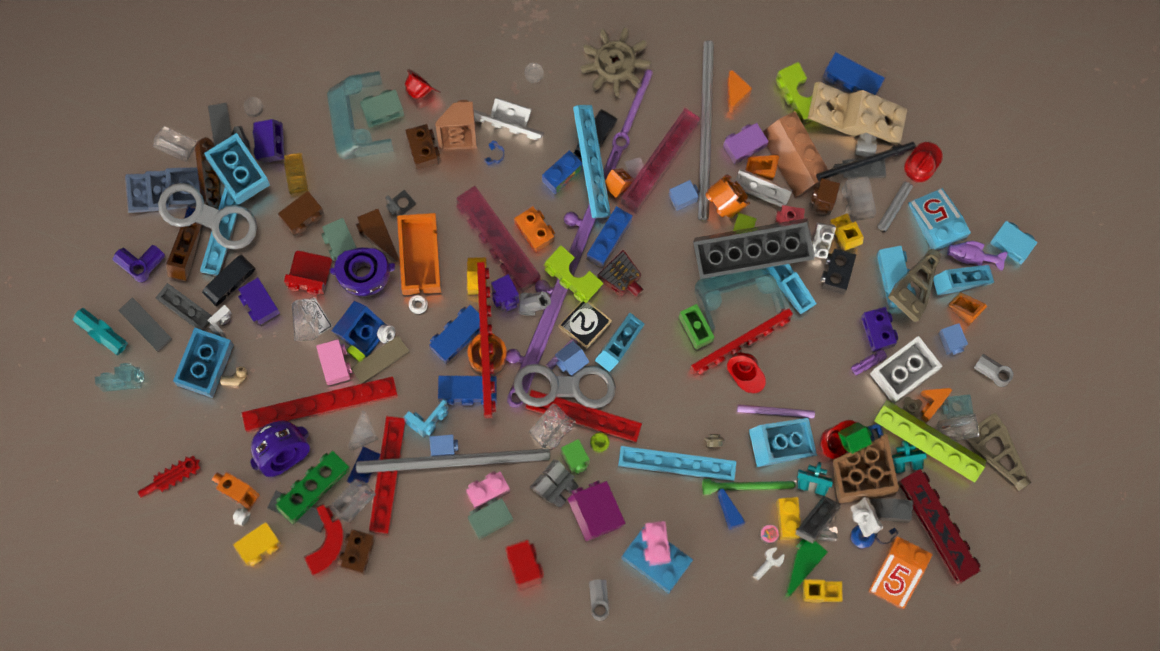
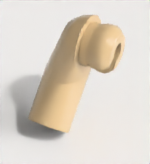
[221,366,248,386]

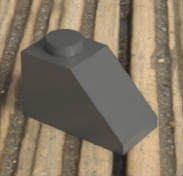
[870,498,913,523]

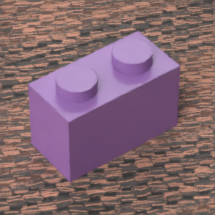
[723,123,769,165]

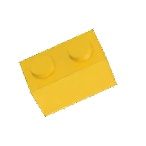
[776,497,801,540]
[233,522,281,566]

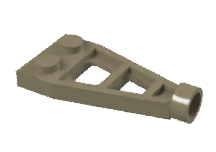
[888,249,942,322]
[963,413,1032,491]

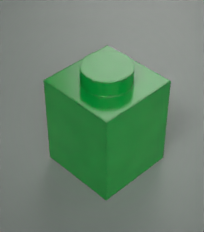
[838,422,872,454]

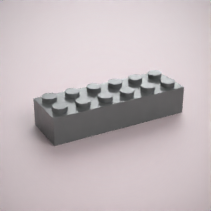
[693,218,815,279]

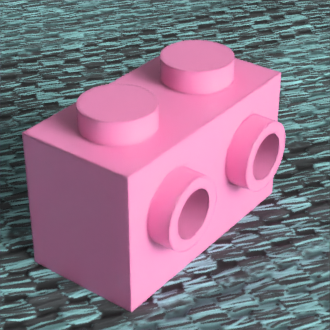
[316,339,352,386]
[466,471,510,509]
[642,521,671,566]

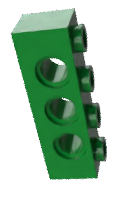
[276,451,349,525]

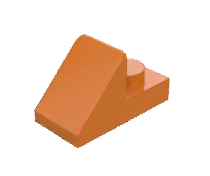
[605,168,636,198]
[920,388,952,423]

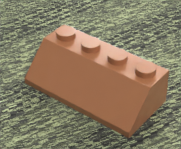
[435,100,477,150]
[763,111,831,198]

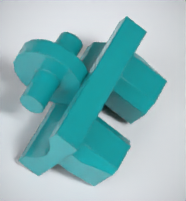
[892,440,927,474]
[797,462,833,496]

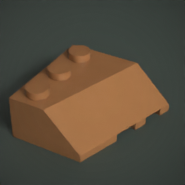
[833,434,899,504]

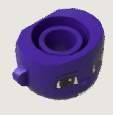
[330,247,395,297]
[250,420,310,477]

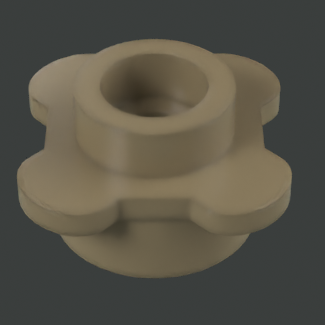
[902,397,923,418]
[704,434,725,447]

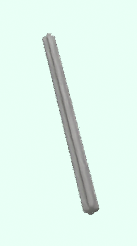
[698,41,714,220]
[356,449,550,473]

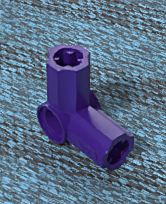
[112,244,165,282]

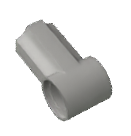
[855,133,877,157]
[519,291,551,316]
[974,354,1013,387]
[589,580,609,621]

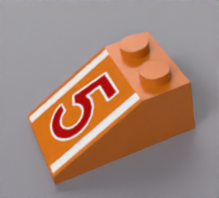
[869,536,933,609]

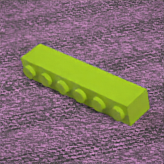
[874,399,987,483]

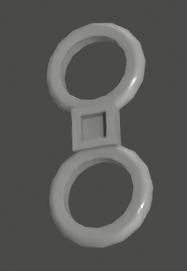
[158,183,257,249]
[514,364,616,408]

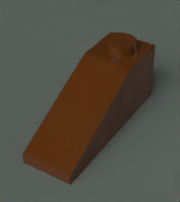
[356,209,400,266]
[166,222,202,281]

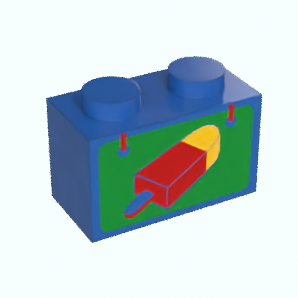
[542,150,583,194]

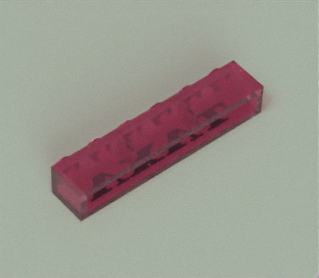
[621,108,701,214]
[456,186,541,293]

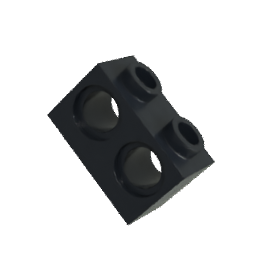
[821,248,856,294]

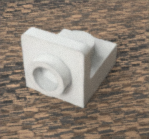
[208,305,232,337]

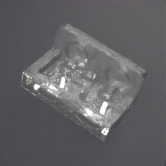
[529,403,576,450]

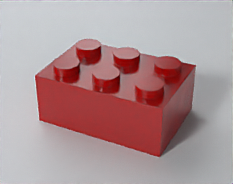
[505,540,544,591]

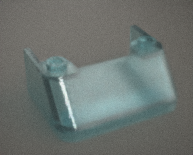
[327,71,394,159]
[694,268,785,334]

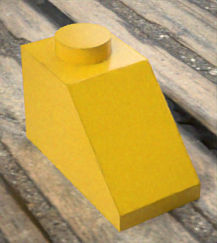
[467,257,487,296]

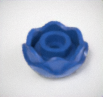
[851,525,875,549]

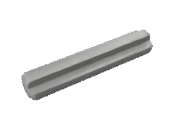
[877,181,913,232]

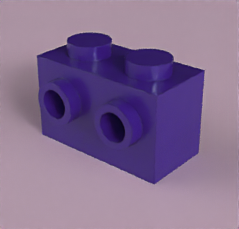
[252,119,285,163]
[491,274,519,311]
[238,278,280,325]
[861,307,898,353]

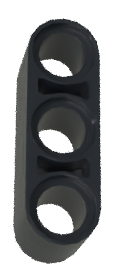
[574,109,618,158]
[202,254,256,306]

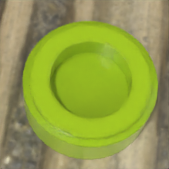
[346,345,366,362]
[590,432,610,453]

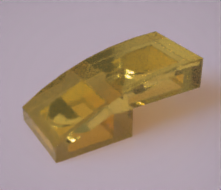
[283,153,308,194]

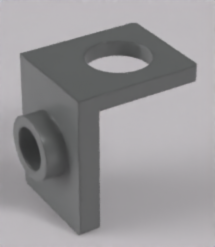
[385,190,416,216]

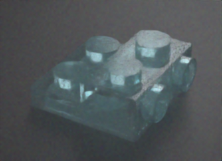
[95,363,145,392]

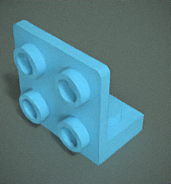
[404,399,449,438]

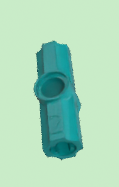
[72,308,128,356]

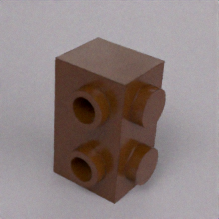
[405,124,440,170]
[810,178,840,216]
[278,191,324,235]
[338,529,375,575]

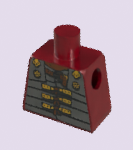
[597,250,644,297]

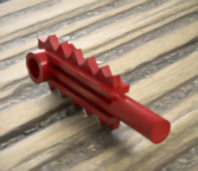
[137,455,201,498]

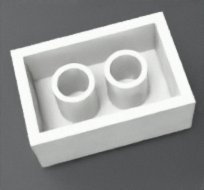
[870,336,943,404]

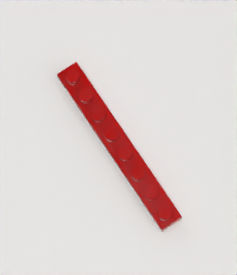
[477,262,496,418]
[241,376,398,432]

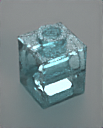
[942,394,973,419]

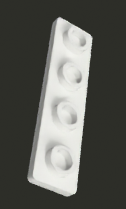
[473,98,544,140]

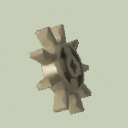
[581,27,652,97]

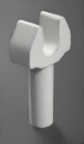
[753,547,785,580]

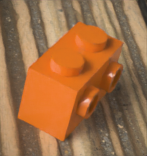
[514,206,555,254]

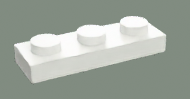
[734,168,793,207]

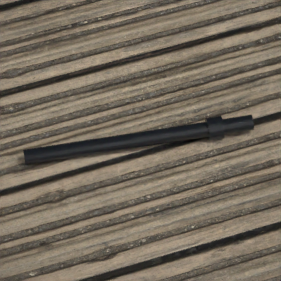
[816,142,916,181]

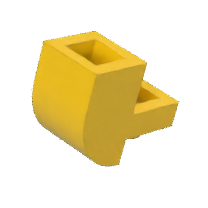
[830,214,864,251]
[803,580,843,603]

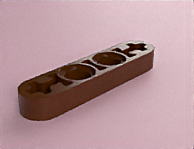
[195,137,221,208]

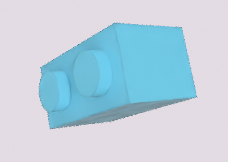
[990,221,1038,265]

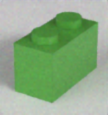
[679,304,715,350]
[561,439,589,475]

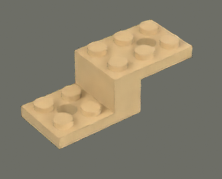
[808,82,907,145]

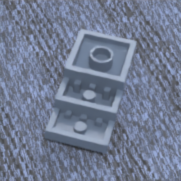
[125,167,200,213]

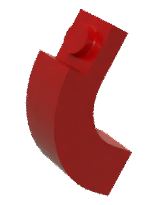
[303,504,343,575]

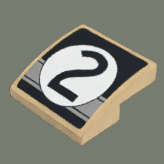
[558,301,612,350]

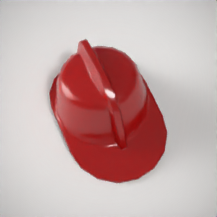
[405,69,441,98]
[905,142,943,182]
[727,351,766,393]
[820,420,857,459]

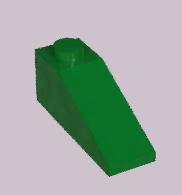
[785,539,828,598]

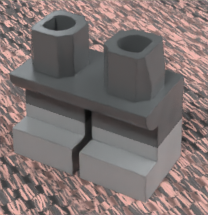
[530,460,579,508]

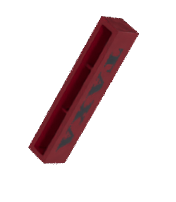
[898,469,981,585]

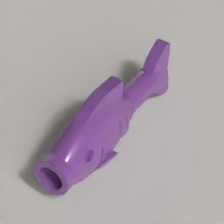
[948,241,1008,270]

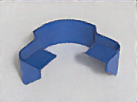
[484,141,504,165]

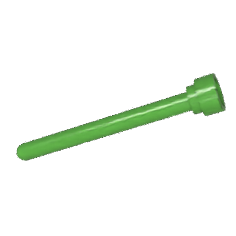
[702,479,796,495]

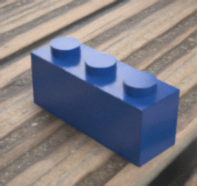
[823,52,885,95]
[587,206,633,269]
[429,305,480,364]
[438,376,497,405]

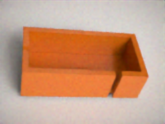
[397,213,441,295]

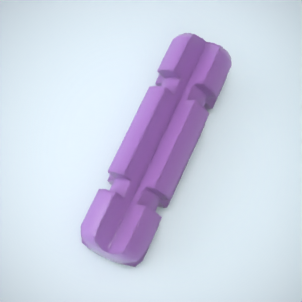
[851,349,887,375]

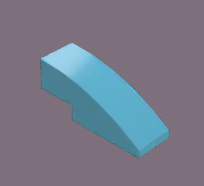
[766,264,817,314]

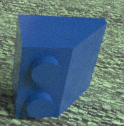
[331,301,386,357]

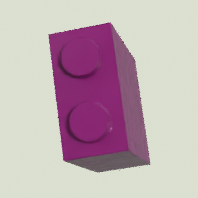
[567,481,626,542]

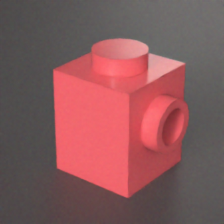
[775,205,805,223]

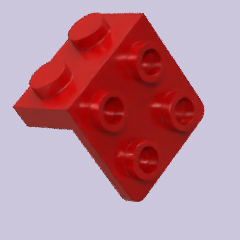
[284,250,332,295]

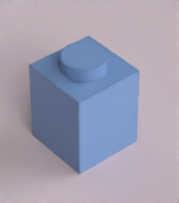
[669,180,700,211]
[938,323,968,355]
[555,341,589,376]
[430,434,459,456]

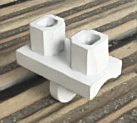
[811,222,836,259]
[850,497,883,537]

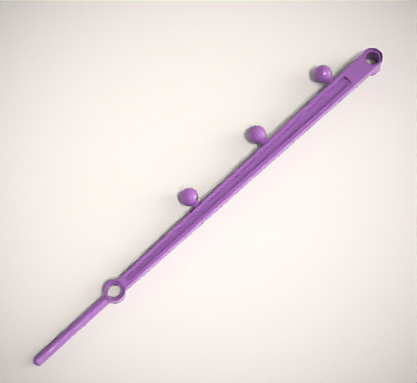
[506,69,653,408]

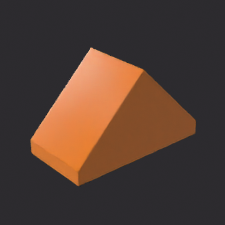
[728,71,752,112]
[745,155,779,181]
[948,292,987,325]

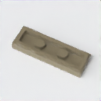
[351,336,410,384]

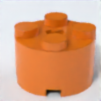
[705,174,750,218]
[468,334,507,375]

